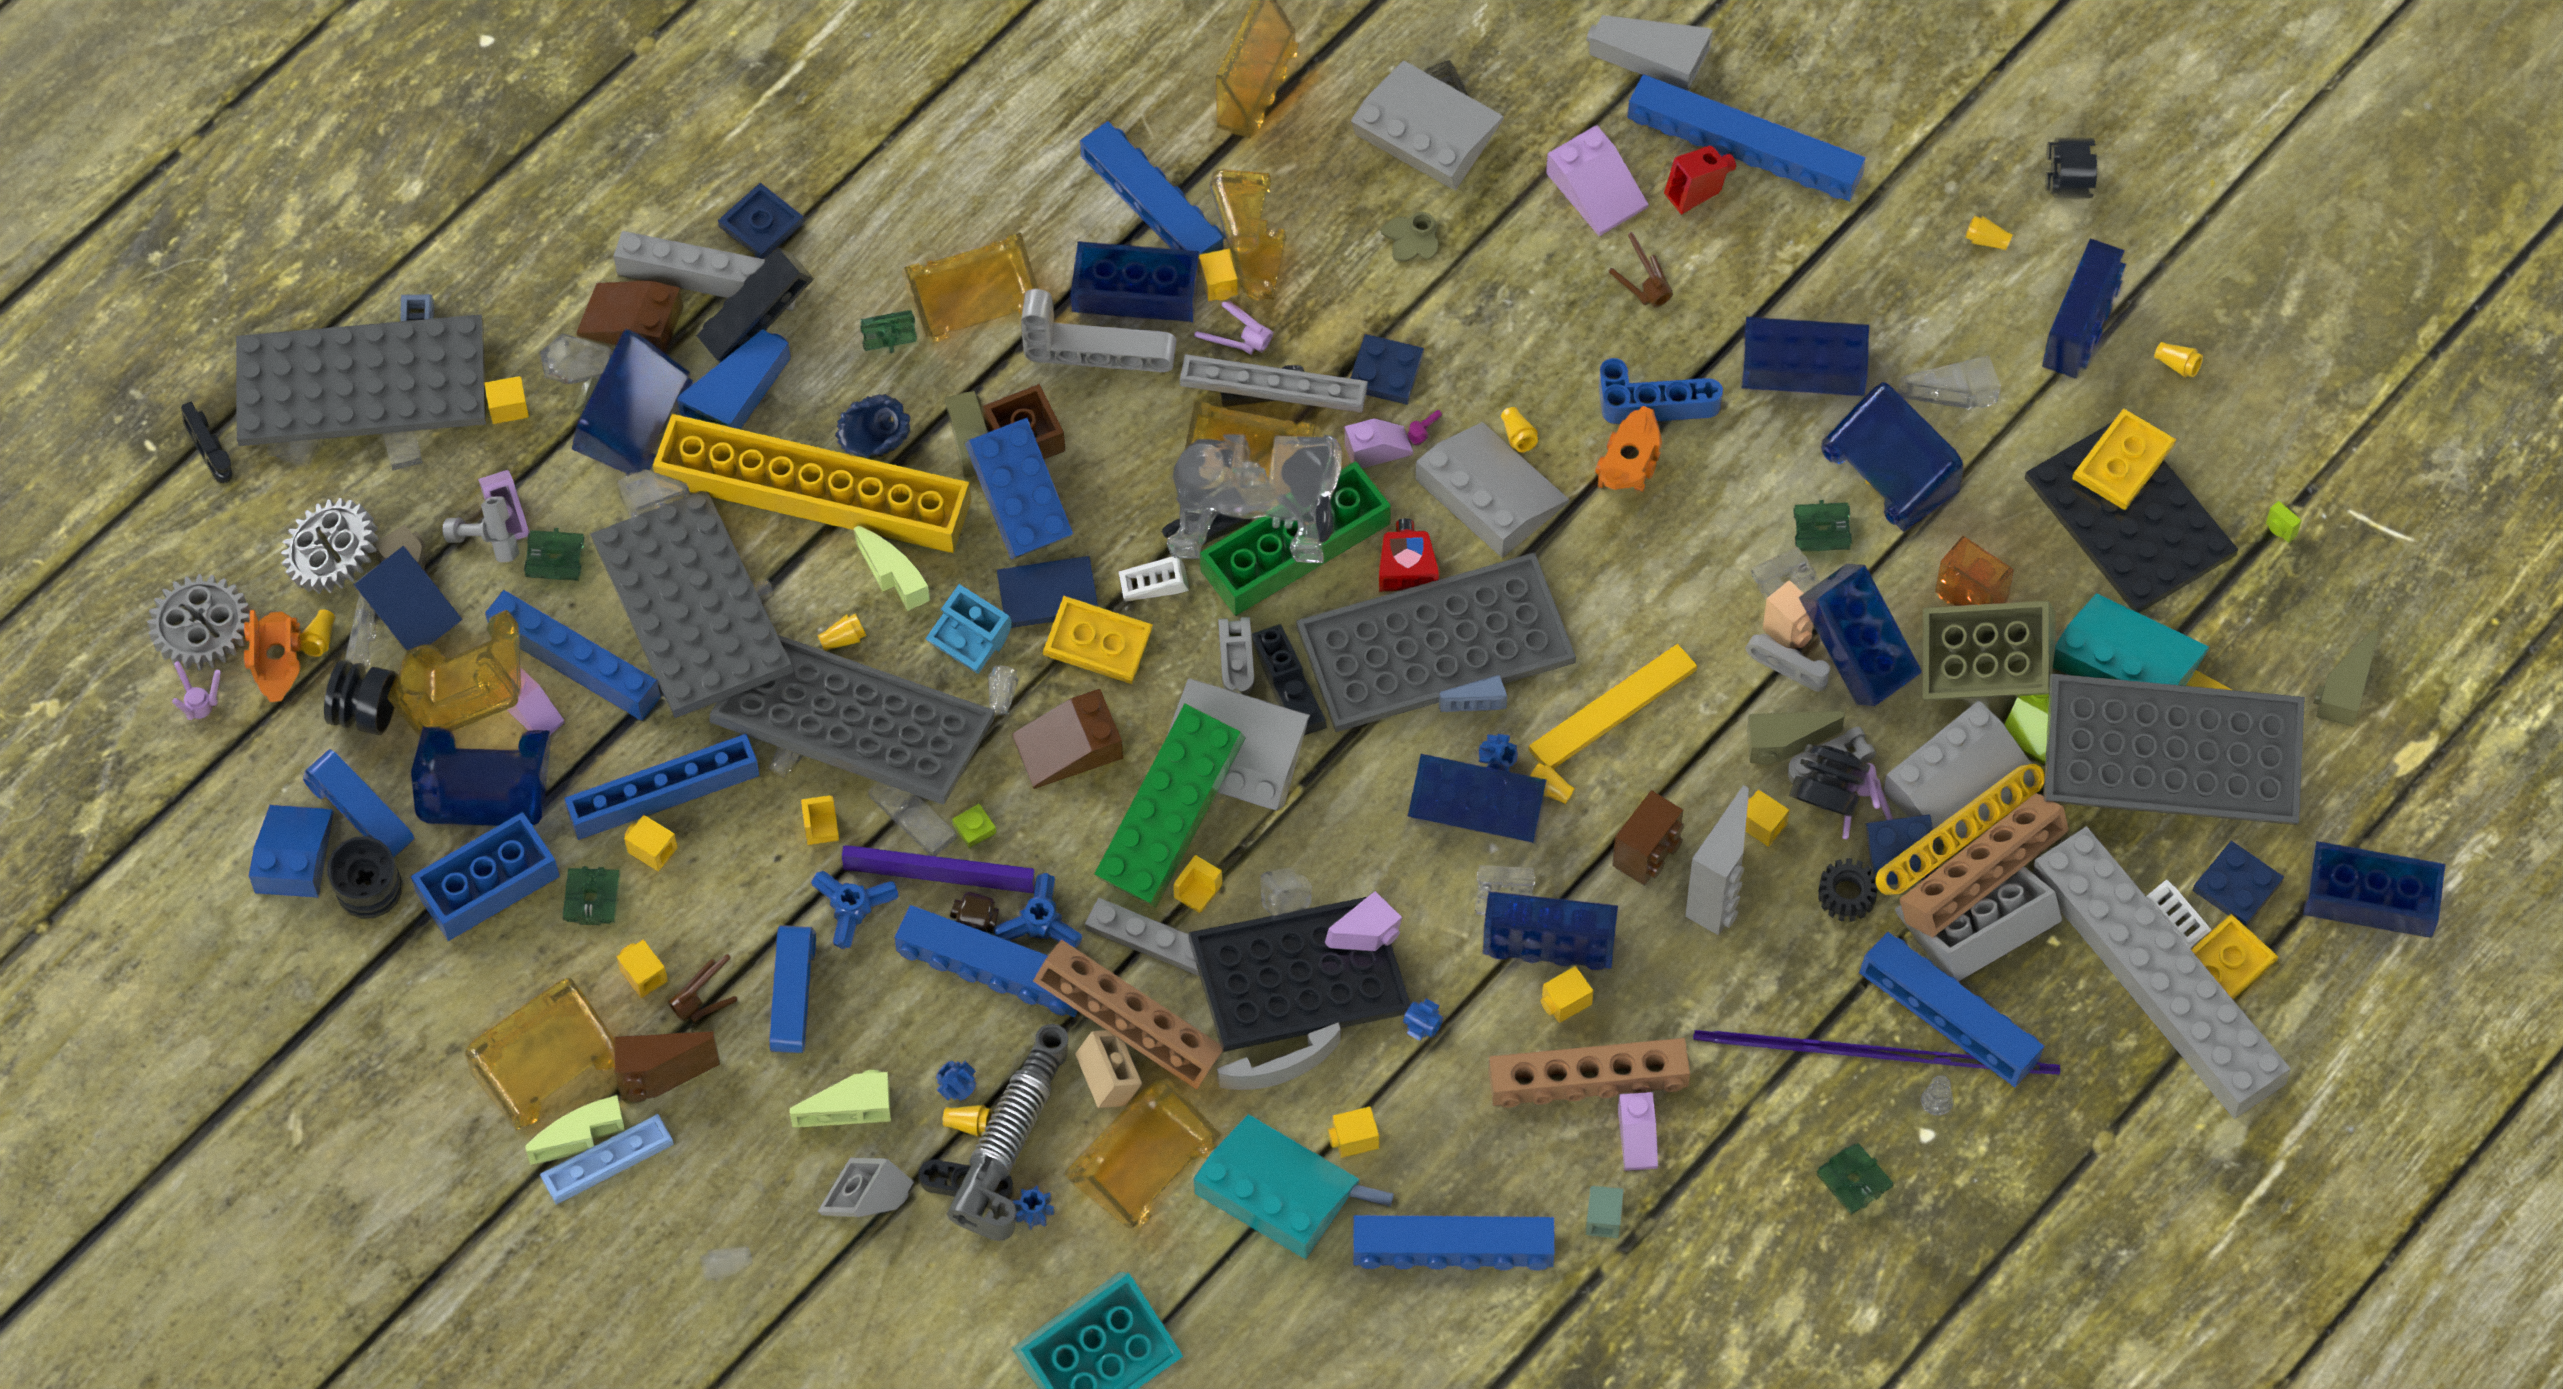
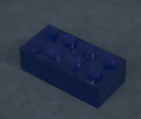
[2042,238,2127,379]
[1071,241,1200,322]
[1741,317,1869,396]
[1799,563,1922,707]
[1408,754,1549,844]
[2303,841,2446,938]
[1483,891,1618,970]

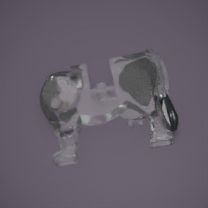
[1167,434,1342,563]

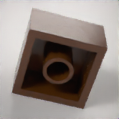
[983,384,1066,459]
[1612,790,1685,886]

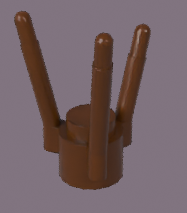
[1609,232,1673,308]
[668,954,738,1023]

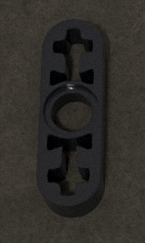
[919,1159,1014,1200]

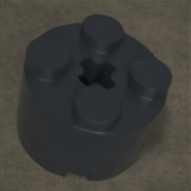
[2045,138,2097,199]

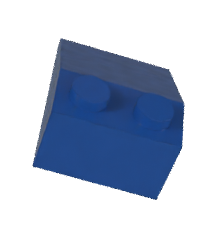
[249,805,334,898]

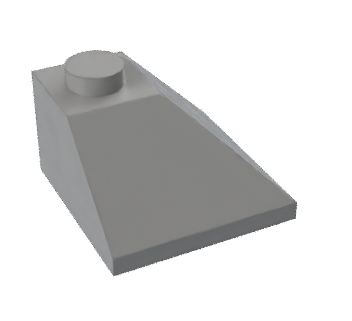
[817,1158,914,1217]

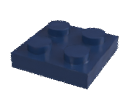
[718,183,804,259]
[1350,334,1424,405]
[1865,814,1938,885]
[2192,840,2284,927]

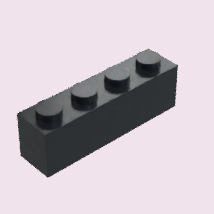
[696,248,814,362]

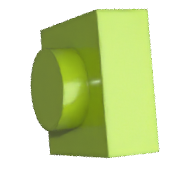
[2266,501,2302,543]
[952,804,996,848]

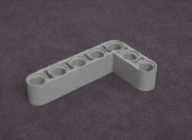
[1021,289,1177,372]

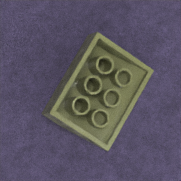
[1923,601,2056,701]

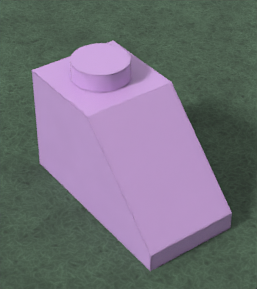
[1345,418,1413,468]
[478,470,530,540]
[495,665,565,742]
[1325,891,1402,951]
[1618,1092,1658,1171]

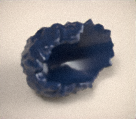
[835,394,911,459]

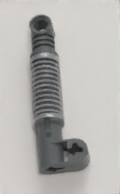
[947,1024,1068,1241]

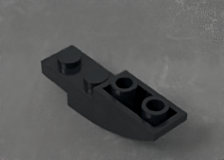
[1251,624,1327,736]

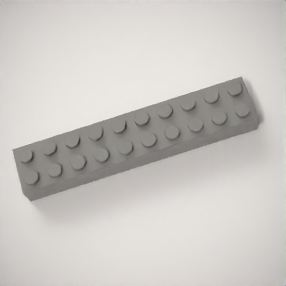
[2033,826,2291,1119]

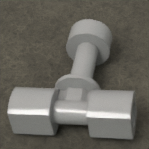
[443,496,520,562]

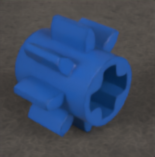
[1479,734,1518,773]
[1403,998,1444,1041]
[936,1061,976,1100]
[1013,1186,1054,1230]

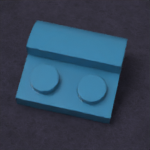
[925,584,1012,674]

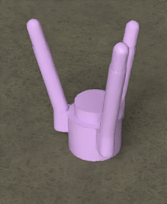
[1194,301,1273,355]
[172,661,221,720]
[1843,763,1893,840]

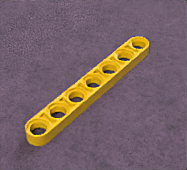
[1876,764,2045,895]

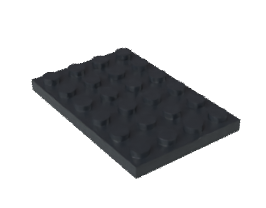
[2024,422,2238,613]
[1188,897,1411,1052]

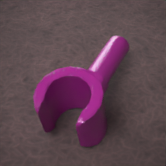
[1407,410,1442,445]

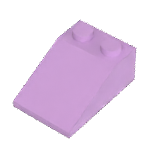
[1546,125,1648,236]

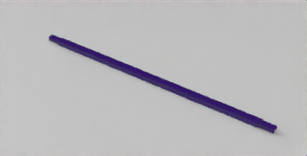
[1693,1030,2060,1075]

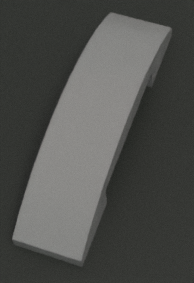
[1217,1023,1341,1090]

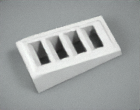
[1119,555,1189,602]
[2146,880,2211,950]

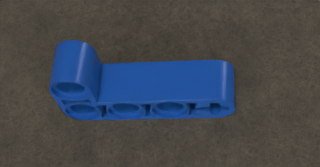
[1599,358,1723,424]
[303,749,415,858]
[770,925,816,1053]

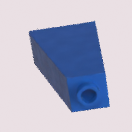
[677,330,791,429]

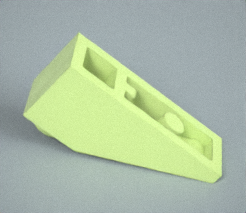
[790,1070,891,1128]

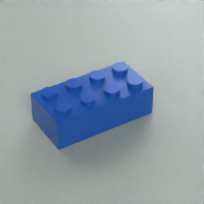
[965,418,1073,560]
[411,812,560,941]

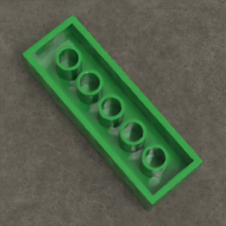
[1200,461,1391,616]
[1094,703,1246,908]

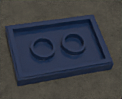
[353,545,463,659]
[997,556,1098,628]

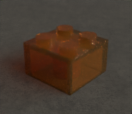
[1935,535,2014,606]

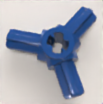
[811,871,898,949]
[994,873,1082,949]

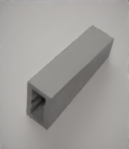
[1586,15,1713,91]

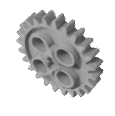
[281,498,379,594]
[147,574,250,670]

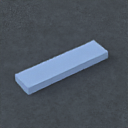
[540,1114,674,1205]

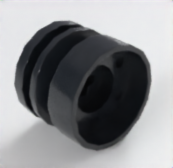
[324,660,398,735]
[1789,744,1871,817]
[327,836,402,919]

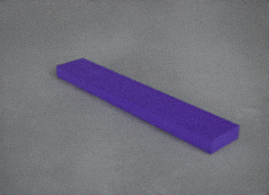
[841,845,1036,894]

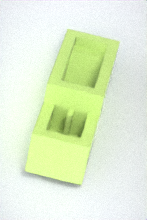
[854,526,930,611]
[525,1095,625,1165]

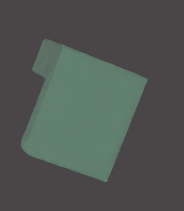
[1586,1186,1623,1239]

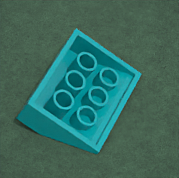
[2053,593,2209,686]
[1193,1114,1359,1260]
[1011,1272,1183,1389]

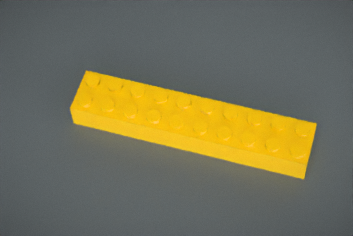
[653,414,971,553]

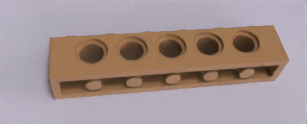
[1899,793,2069,938]
[1033,939,1222,1090]
[1488,1038,1690,1108]

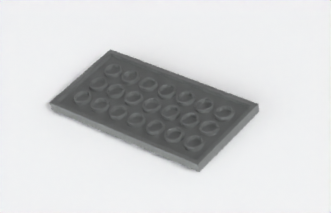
[236,314,486,446]
[590,491,793,718]
[1296,553,1576,732]
[709,635,995,805]
[2044,674,2305,825]

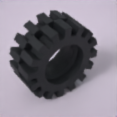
[1818,858,1878,922]

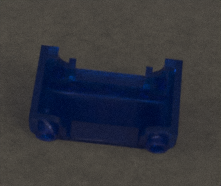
[572,328,694,480]
[1821,382,1964,532]
[411,727,551,826]

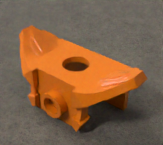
[1595,406,1662,492]
[244,610,301,702]

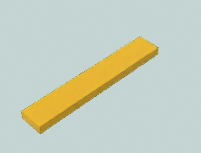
[1528,643,1697,769]

